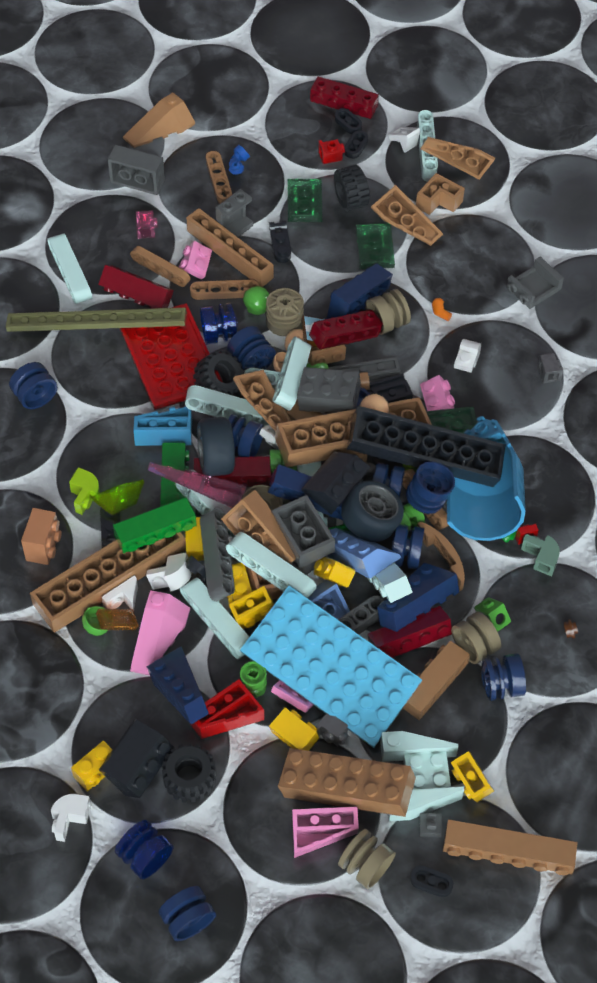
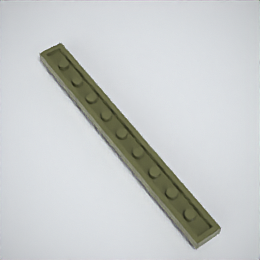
[6,308,187,332]

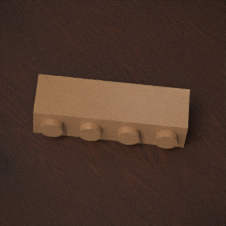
[403,640,470,720]

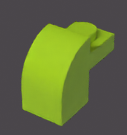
[69,468,100,515]

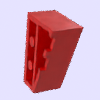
[189,679,264,739]

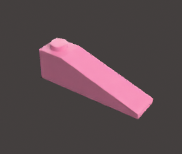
[130,590,190,675]

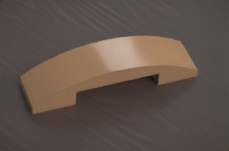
[417,522,465,591]

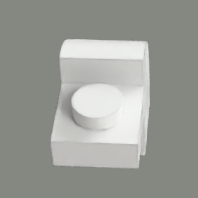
[454,339,481,373]
[146,553,192,591]
[51,794,91,842]

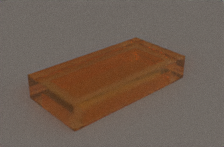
[96,609,139,630]

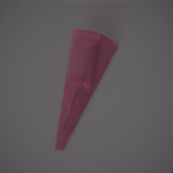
[148,462,248,508]

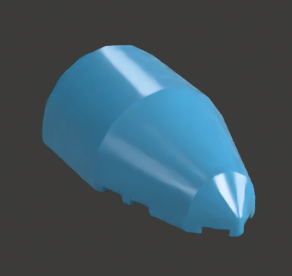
[447,416,525,541]

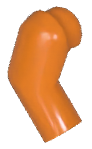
[432,298,452,321]

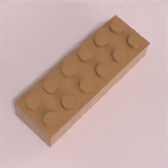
[278,748,416,817]

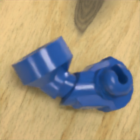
[229,144,250,175]

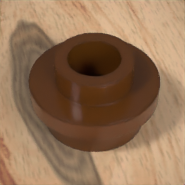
[563,619,578,639]

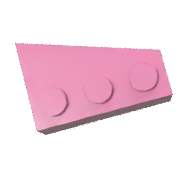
[292,807,359,858]

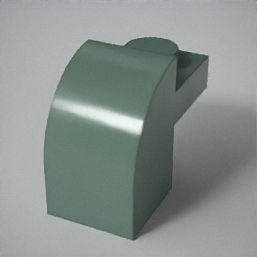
[521,534,560,577]

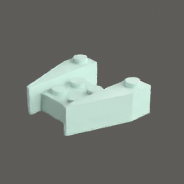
[380,731,464,821]

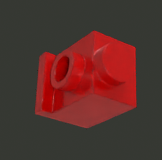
[318,139,345,164]

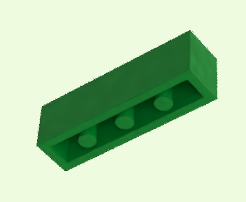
[160,443,190,507]
[113,497,196,554]

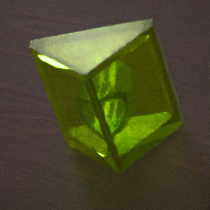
[91,479,144,515]

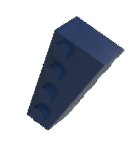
[326,263,393,319]
[377,563,459,632]
[147,646,209,724]

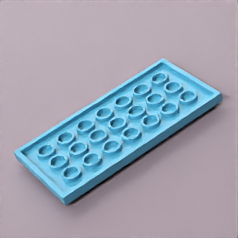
[240,586,422,748]

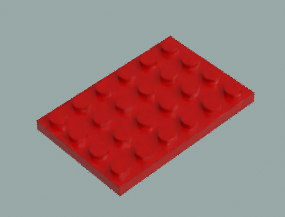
[119,303,222,410]

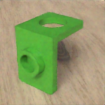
[474,597,511,632]

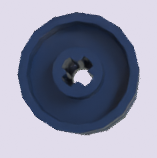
[9,362,58,409]
[372,462,405,498]
[391,524,425,570]
[158,886,216,941]

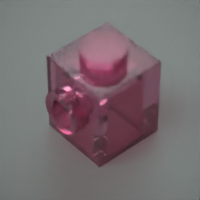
[136,211,158,239]

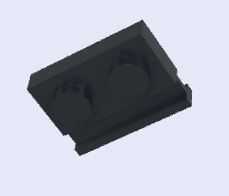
[370,374,413,403]

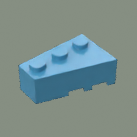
[134,407,192,446]

